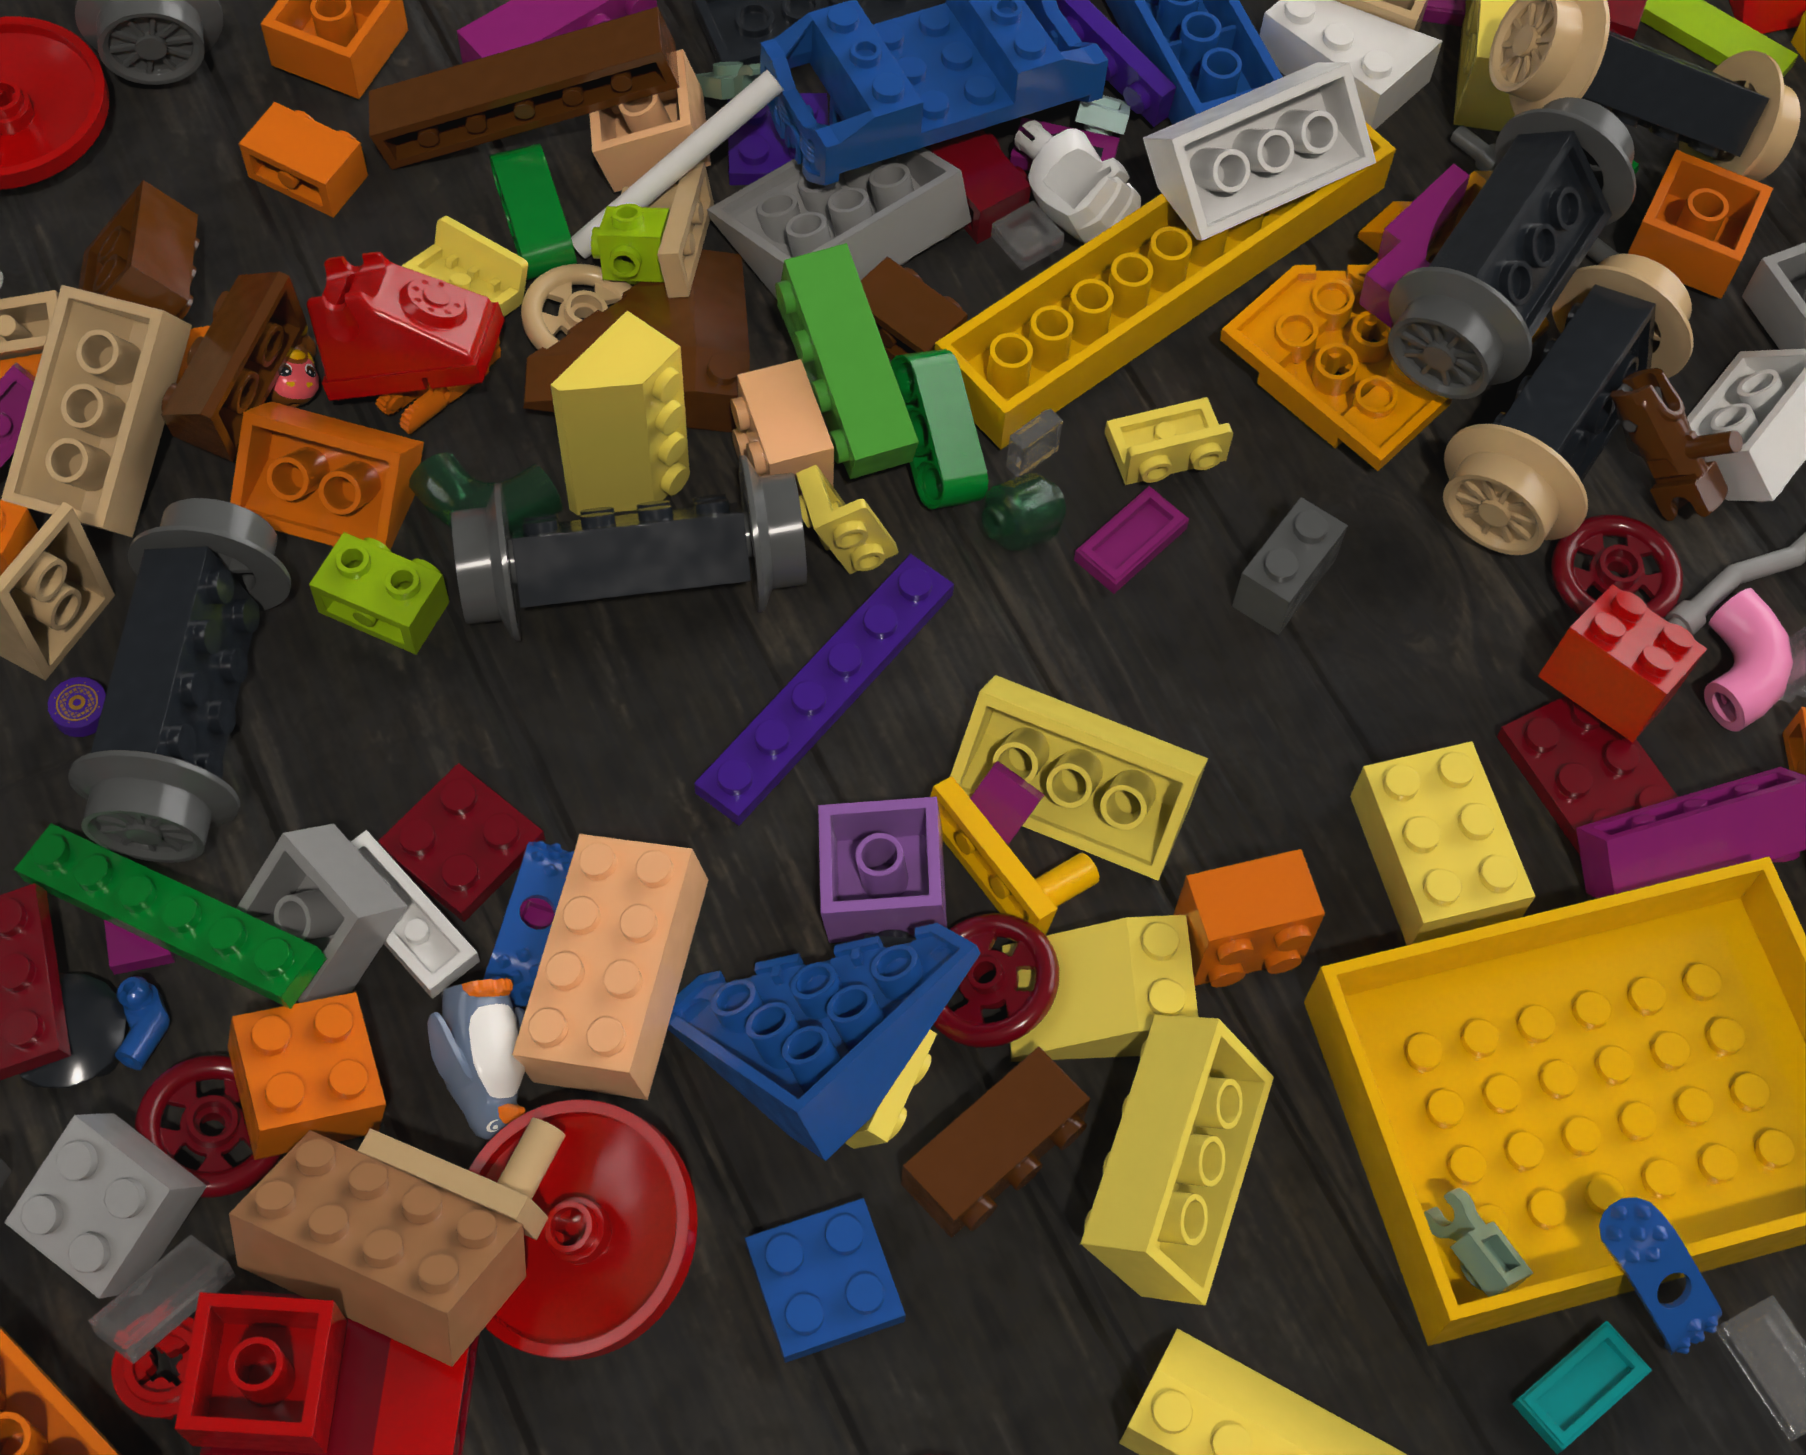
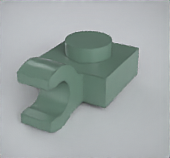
[695,62,760,100]
[1424,1188,1533,1297]

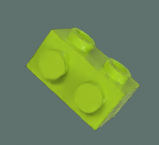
[309,532,449,655]

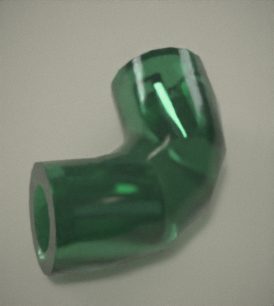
[409,452,563,535]

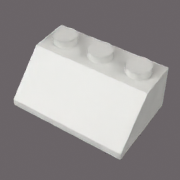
[1687,349,1806,502]

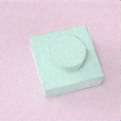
[1075,95,1131,136]

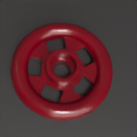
[1551,514,1683,618]
[933,913,1060,1048]
[135,1055,281,1198]

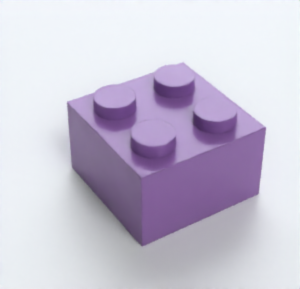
[818,797,947,943]

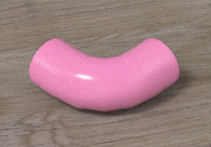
[1704,588,1793,732]

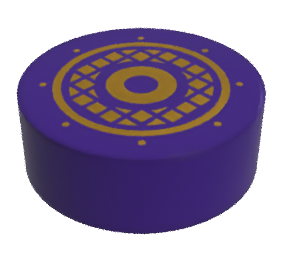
[48,677,106,737]

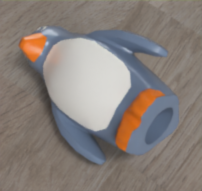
[427,978,525,1140]

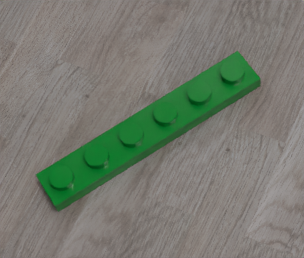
[14,823,327,1009]

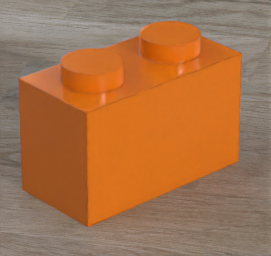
[238,102,368,218]

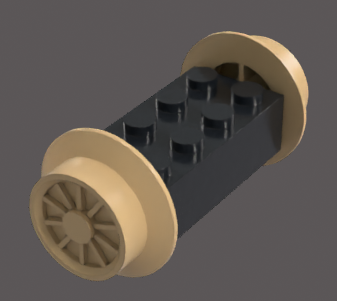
[1489,0,1801,181]
[1443,254,1693,555]

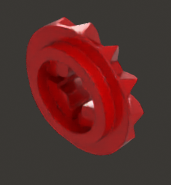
[111,1313,194,1420]

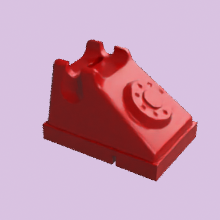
[306,252,505,401]

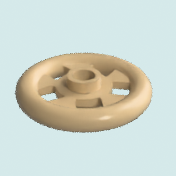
[521,264,632,350]

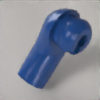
[115,976,170,1070]

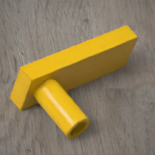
[930,776,1099,936]

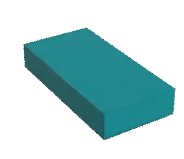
[1512,1321,1652,1455]

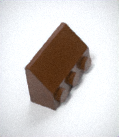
[78,180,200,320]
[161,271,307,462]

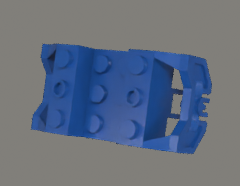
[760,0,1108,186]

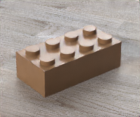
[229,1130,526,1367]

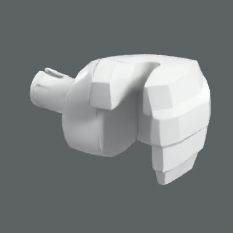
[1015,120,1141,244]

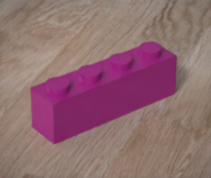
[457,0,657,64]
[1576,767,1806,898]

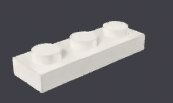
[351,830,480,999]

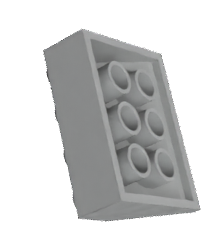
[707,147,971,300]

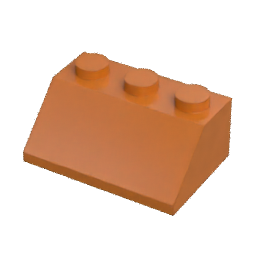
[230,401,424,550]

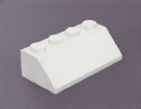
[1143,62,1376,241]

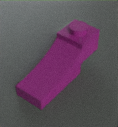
[1359,163,1470,329]

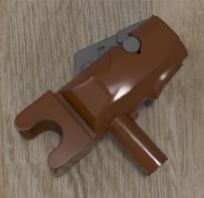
[1610,368,1743,521]

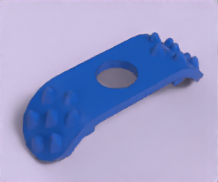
[484,840,574,1008]
[1599,1197,1722,1355]

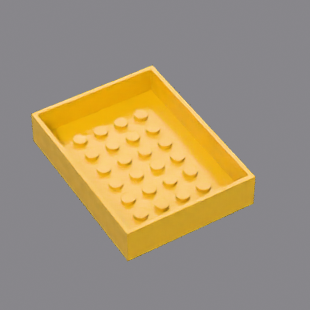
[1304,856,1806,1346]

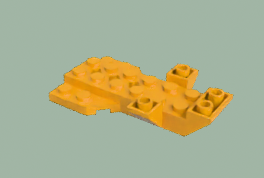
[1220,171,1550,471]

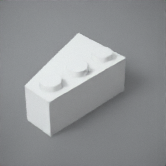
[1259,0,1443,130]

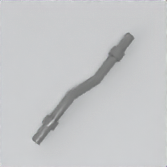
[1665,532,1806,635]

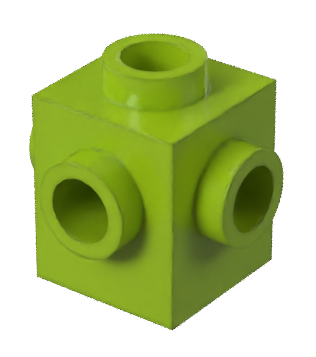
[591,204,669,284]

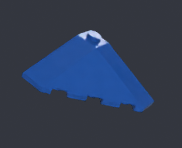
[668,923,981,1161]

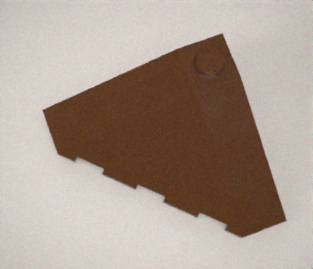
[523,249,750,433]

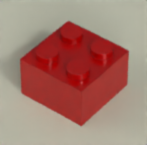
[1538,584,1707,742]
[175,1292,347,1454]

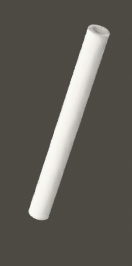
[571,70,784,259]

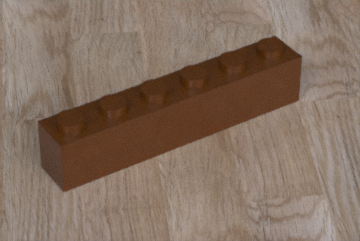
[369,7,680,170]

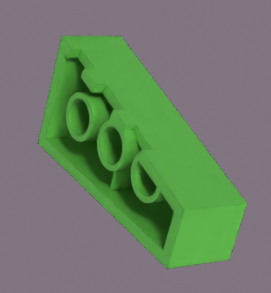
[775,243,919,479]

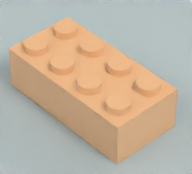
[512,834,709,1100]

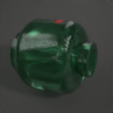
[982,473,1066,551]

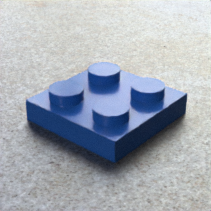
[745,1198,906,1363]

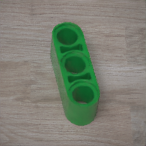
[489,144,577,280]
[890,349,989,509]

